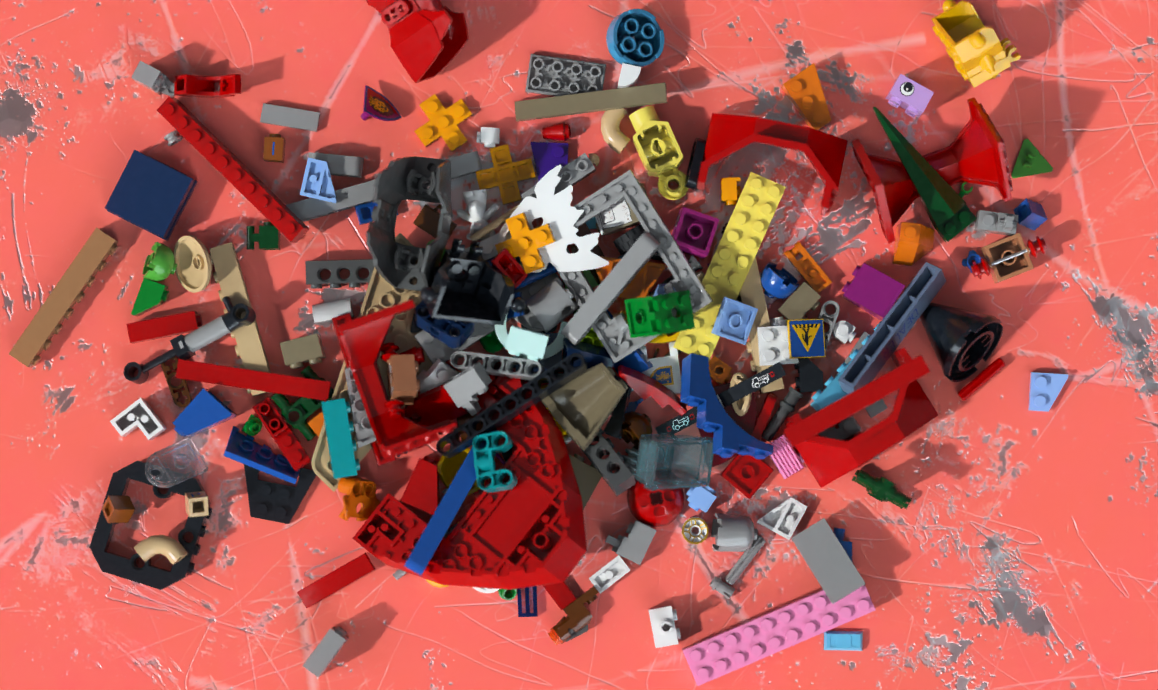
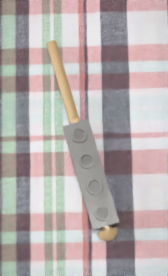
[469,153,600,241]

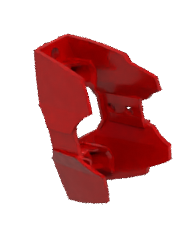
[366,0,469,83]

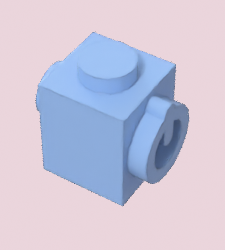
[686,482,717,513]

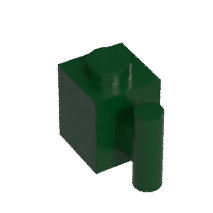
[247,222,280,250]

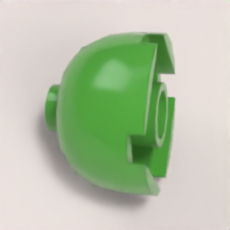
[142,242,177,281]

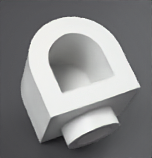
[476,127,500,148]
[832,321,857,344]

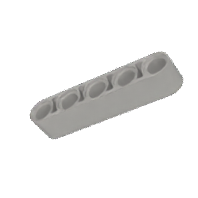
[450,351,546,380]

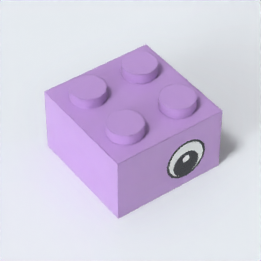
[885,74,934,118]

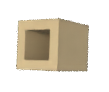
[185,491,209,517]

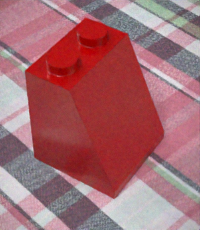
[401,456,439,515]

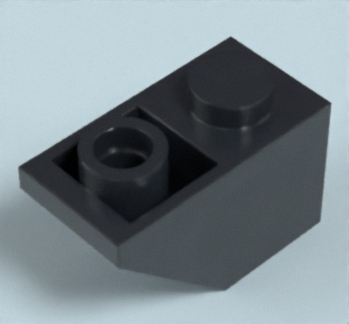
[794,358,824,393]

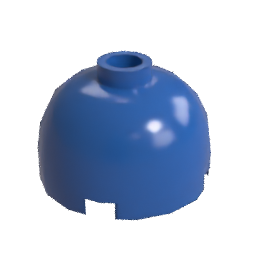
[760,262,799,299]

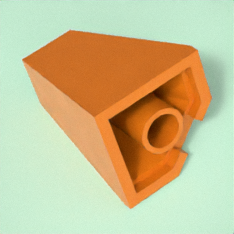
[892,222,935,266]

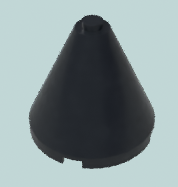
[920,303,1003,382]

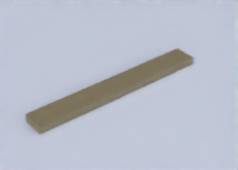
[514,83,668,122]

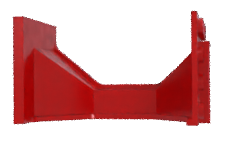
[851,97,1013,244]
[697,113,848,216]
[337,299,457,459]
[785,347,938,488]

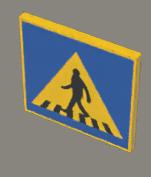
[787,319,826,359]

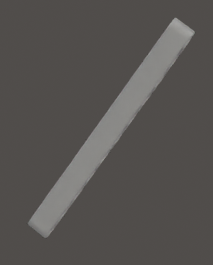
[286,151,483,222]

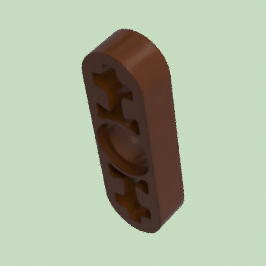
[161,356,192,408]

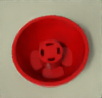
[627,470,684,527]

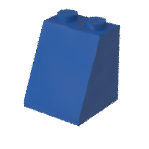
[173,388,236,437]

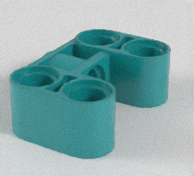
[472,431,517,493]

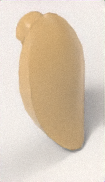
[729,372,752,416]

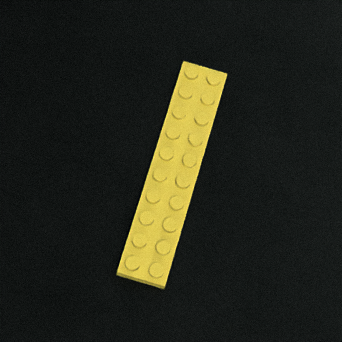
[673,172,786,360]

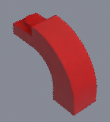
[174,74,241,98]

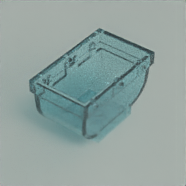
[635,433,714,490]

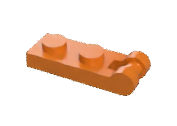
[783,241,832,294]

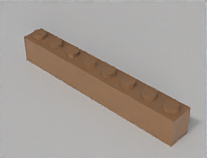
[9,227,118,368]

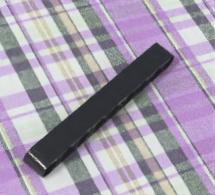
[436,353,588,458]

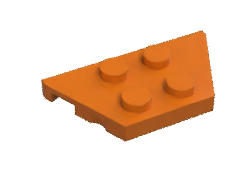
[596,256,666,299]

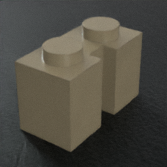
[777,281,821,320]

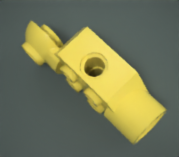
[629,105,689,200]

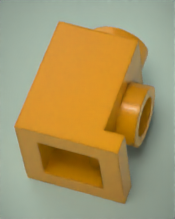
[720,177,741,206]

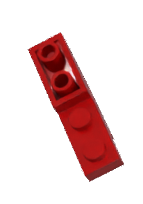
[252,397,311,471]

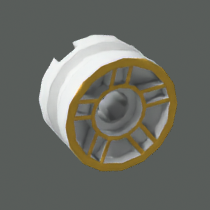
[682,517,709,544]

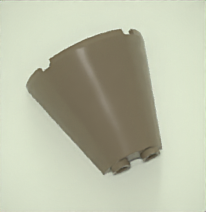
[541,363,628,450]

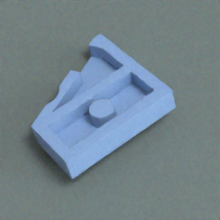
[300,157,337,203]
[1028,372,1069,412]

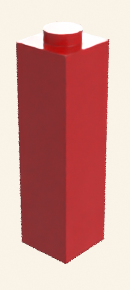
[126,311,203,344]

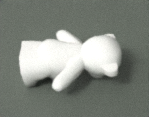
[457,189,499,241]

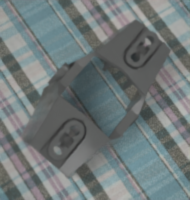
[366,156,453,292]

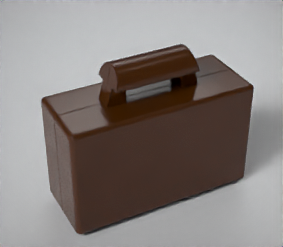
[413,204,457,238]

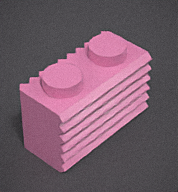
[769,434,805,479]

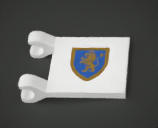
[639,342,681,397]

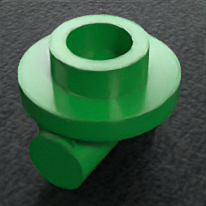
[242,414,262,436]

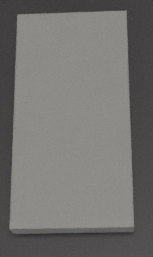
[525,54,606,96]
[791,518,866,605]

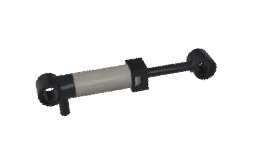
[123,296,256,384]

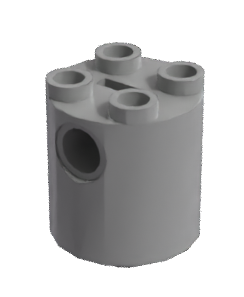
[524,277,580,333]

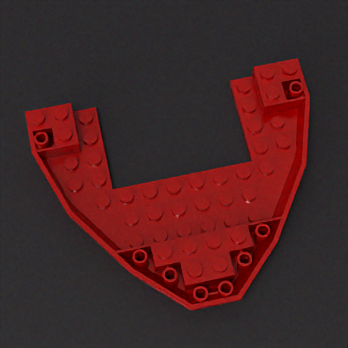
[352,362,587,590]

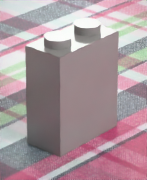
[303,626,349,677]

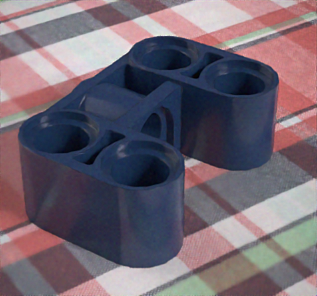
[415,300,475,348]

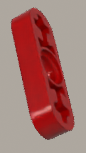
[751,393,778,440]

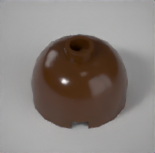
[621,411,652,450]

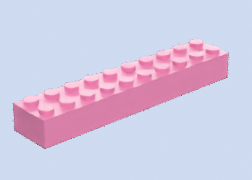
[682,585,875,686]

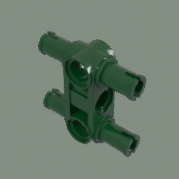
[271,365,334,441]
[852,469,912,509]

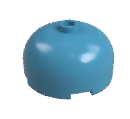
[606,9,665,67]

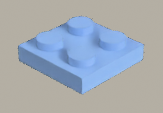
[711,297,758,345]

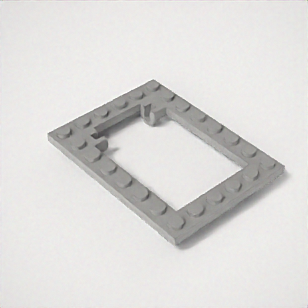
[558,170,713,363]

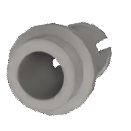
[709,576,735,599]

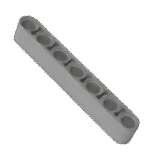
[561,231,661,346]

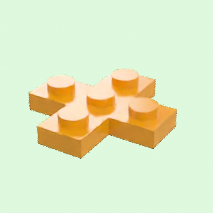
[414,94,472,152]
[475,144,536,205]
[495,213,556,274]

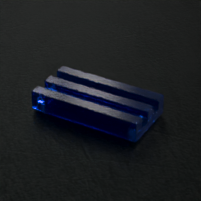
[517,586,538,617]

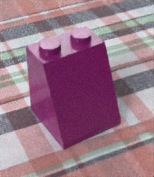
[842,263,905,321]

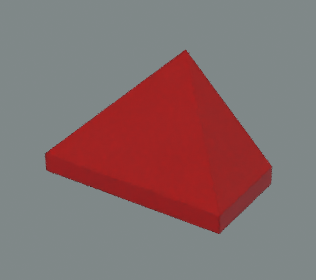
[491,248,528,289]

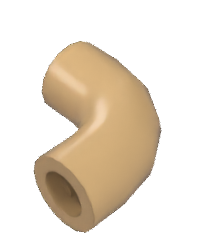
[601,108,631,154]
[134,535,188,565]

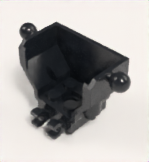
[420,239,526,325]

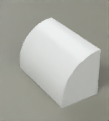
[617,63,641,89]
[312,298,354,324]

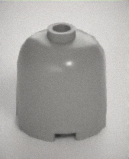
[711,513,758,552]

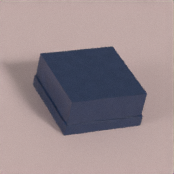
[105,150,198,241]

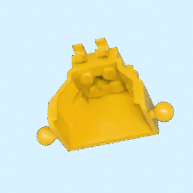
[931,0,1021,88]

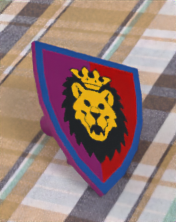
[361,85,402,121]

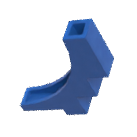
[680,353,773,460]

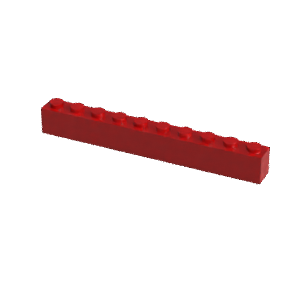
[157,96,309,243]

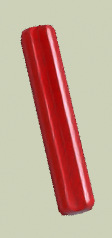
[958,358,1006,401]

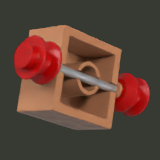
[971,233,1047,284]
[380,342,420,419]

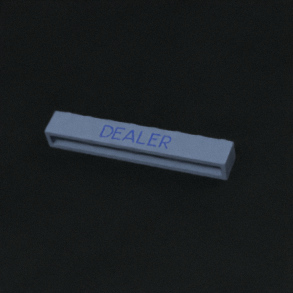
[838,262,946,394]

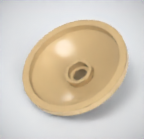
[173,235,212,293]

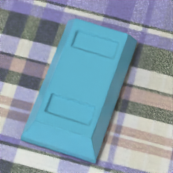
[824,631,863,651]

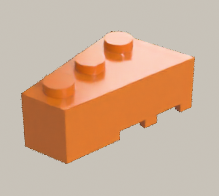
[781,63,832,130]

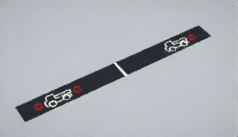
[655,362,786,441]

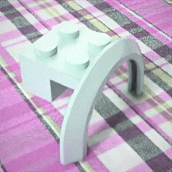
[495,311,568,361]

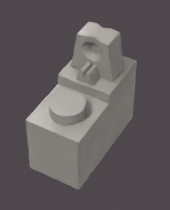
[131,61,175,97]
[974,210,1018,236]
[443,362,492,416]
[605,520,657,565]

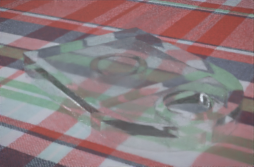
[145,437,208,488]

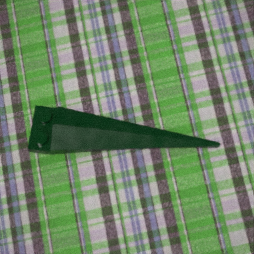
[873,107,976,242]

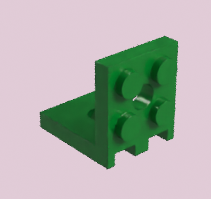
[624,290,695,338]

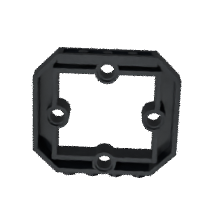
[90,461,212,590]

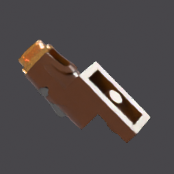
[548,586,599,645]

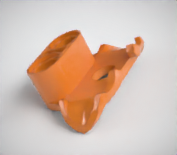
[338,476,380,521]

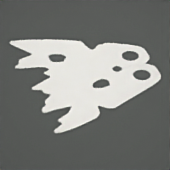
[498,165,609,273]

